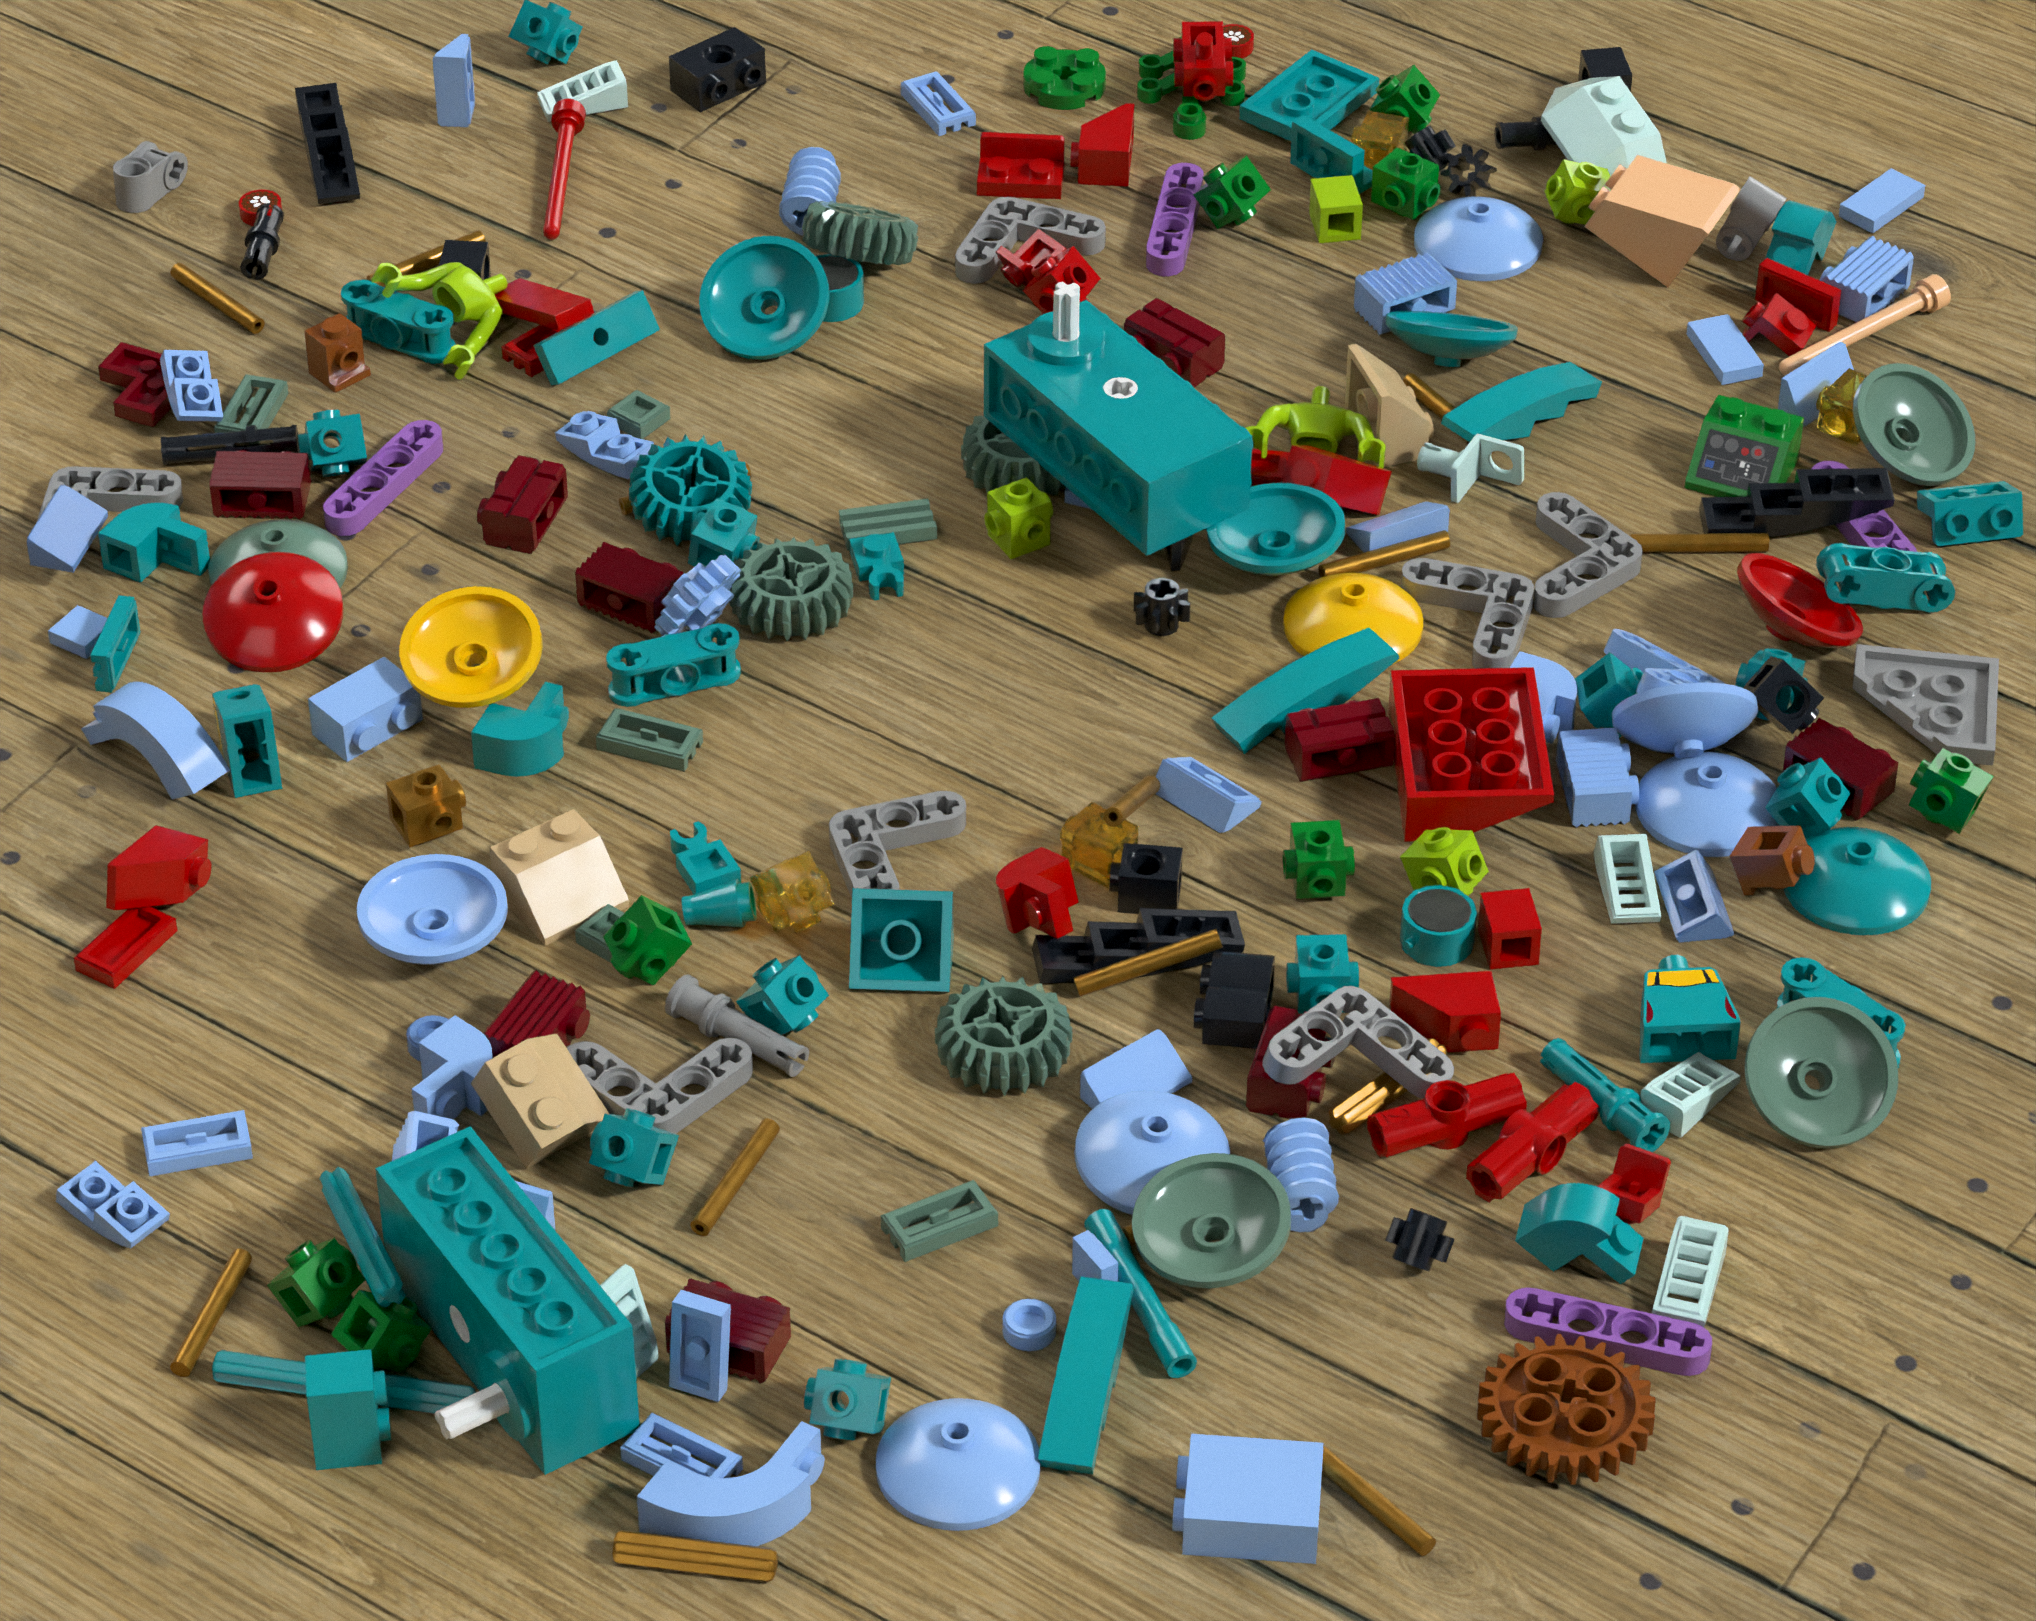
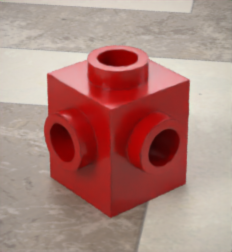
[1023,246,1101,314]

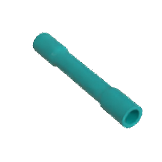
[1084,1209,1197,1378]

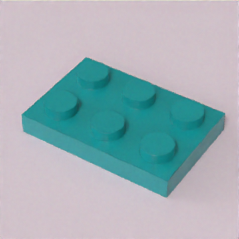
[1239,50,1379,141]

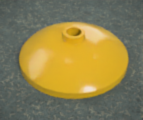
[1283,573,1423,664]
[399,586,543,708]

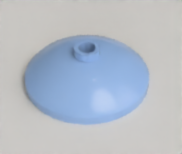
[1414,196,1543,281]
[1612,683,1758,759]
[1635,752,1779,857]
[357,854,508,965]
[1074,1090,1230,1215]
[876,1398,1040,1531]

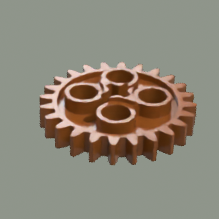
[1477,1334,1656,1485]

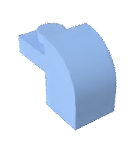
[1510,651,1577,744]
[412,1015,493,1119]

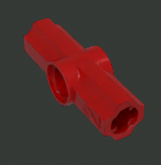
[1367,1072,1527,1158]
[1466,1082,1599,1203]

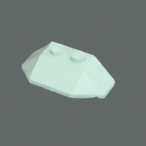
[1541,76,1666,176]

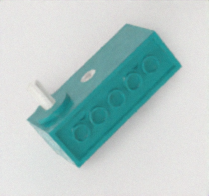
[984,281,1253,556]
[375,1126,640,1475]

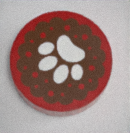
[1223,24,1254,58]
[238,189,282,226]

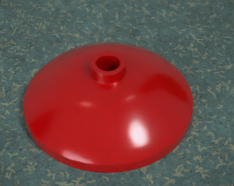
[202,552,344,672]
[1737,553,1863,648]

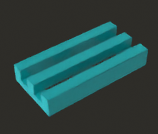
[90,595,141,693]

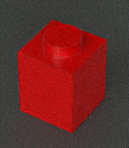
[1478,888,1542,970]

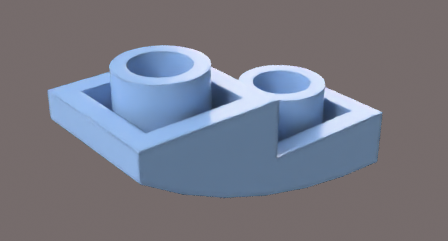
[160,350,223,422]
[555,411,654,479]
[56,1161,170,1249]

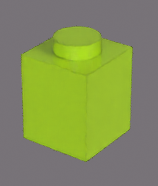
[1309,175,1363,243]

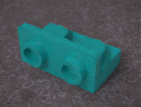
[1290,115,1373,194]
[1917,481,2023,546]

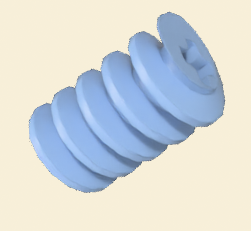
[779,147,841,236]
[1263,1118,1339,1232]

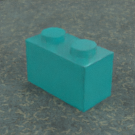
[305,1349,391,1470]

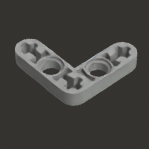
[955,197,1106,284]
[37,466,183,521]
[1533,492,1643,618]
[1401,558,1534,668]
[829,791,966,898]
[1262,986,1454,1099]
[567,1038,753,1134]

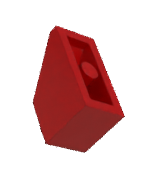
[1070,103,1135,187]
[1281,445,1392,515]
[106,825,212,910]
[1389,971,1501,1053]

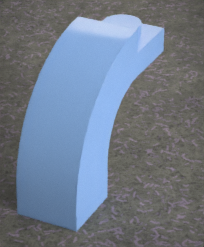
[81,682,230,800]
[637,1421,825,1546]

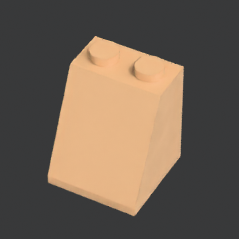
[1584,155,1741,288]

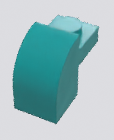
[1765,200,1837,275]
[98,503,210,583]
[471,682,569,777]
[1515,1183,1644,1284]

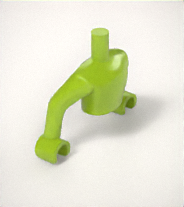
[370,262,508,380]
[1246,386,1386,468]

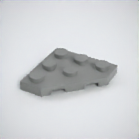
[1852,644,1999,765]

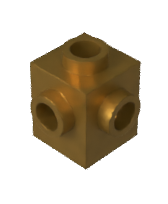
[386,764,466,848]

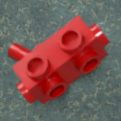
[1173,21,1233,101]

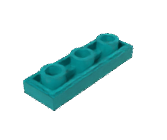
[533,290,660,385]

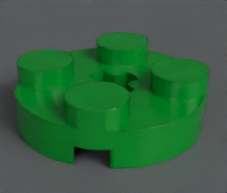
[1023,46,1106,110]

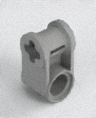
[113,141,188,213]
[1716,176,1787,261]

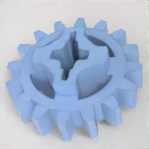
[654,555,741,636]

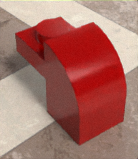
[996,847,1079,939]

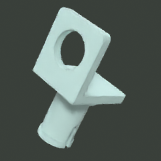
[1417,433,1524,503]

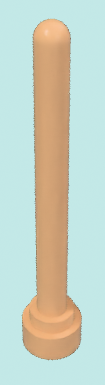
[1779,274,1951,375]

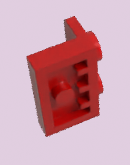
[977,132,1065,199]

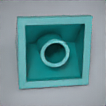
[849,888,954,992]

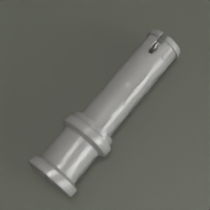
[665,975,809,1077]

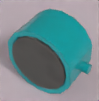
[816,254,864,322]
[1400,885,1477,967]

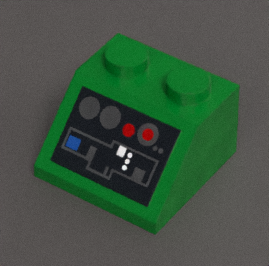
[1684,395,1804,497]

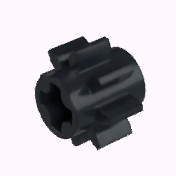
[1404,125,1456,171]
[1441,144,1497,197]
[1133,578,1191,636]
[1385,1208,1455,1272]

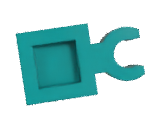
[849,532,904,600]
[670,821,741,894]

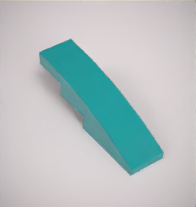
[1441,362,1602,442]
[1212,628,1400,754]
[1038,1276,1134,1475]

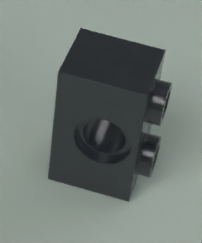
[669,27,766,112]

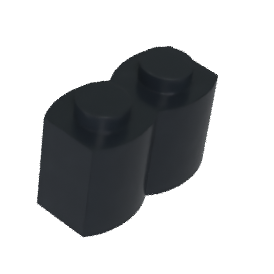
[1194,951,1275,1049]

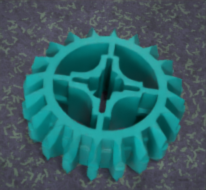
[629,434,752,546]

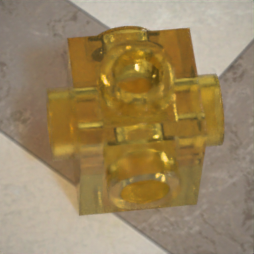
[749,851,834,933]

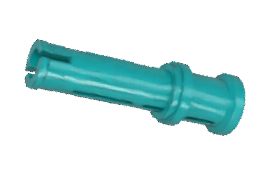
[1540,1038,1670,1152]

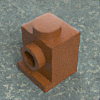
[304,313,371,393]
[1730,826,1815,895]

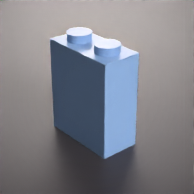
[1172,1434,1324,1564]

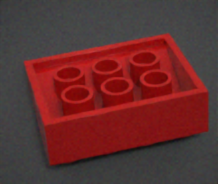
[1388,667,1554,842]

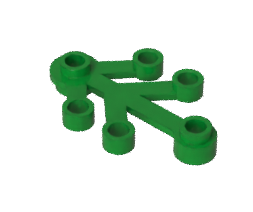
[1137,37,1246,140]

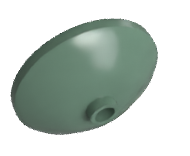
[1853,363,1976,486]
[208,519,348,596]
[1745,997,1898,1149]
[1132,1153,1292,1288]

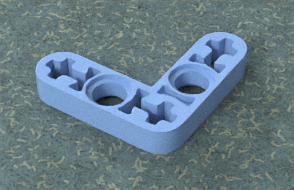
[1604,629,1725,693]

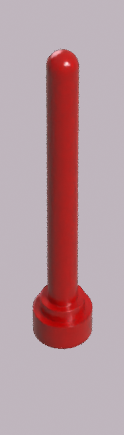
[543,99,586,240]

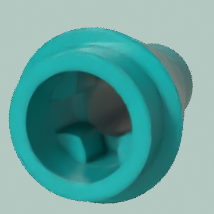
[682,879,757,927]

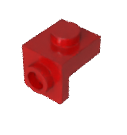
[995,228,1067,288]
[1742,293,1817,356]
[1597,1144,1671,1224]

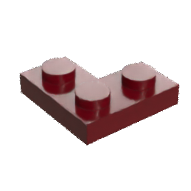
[98,342,171,428]

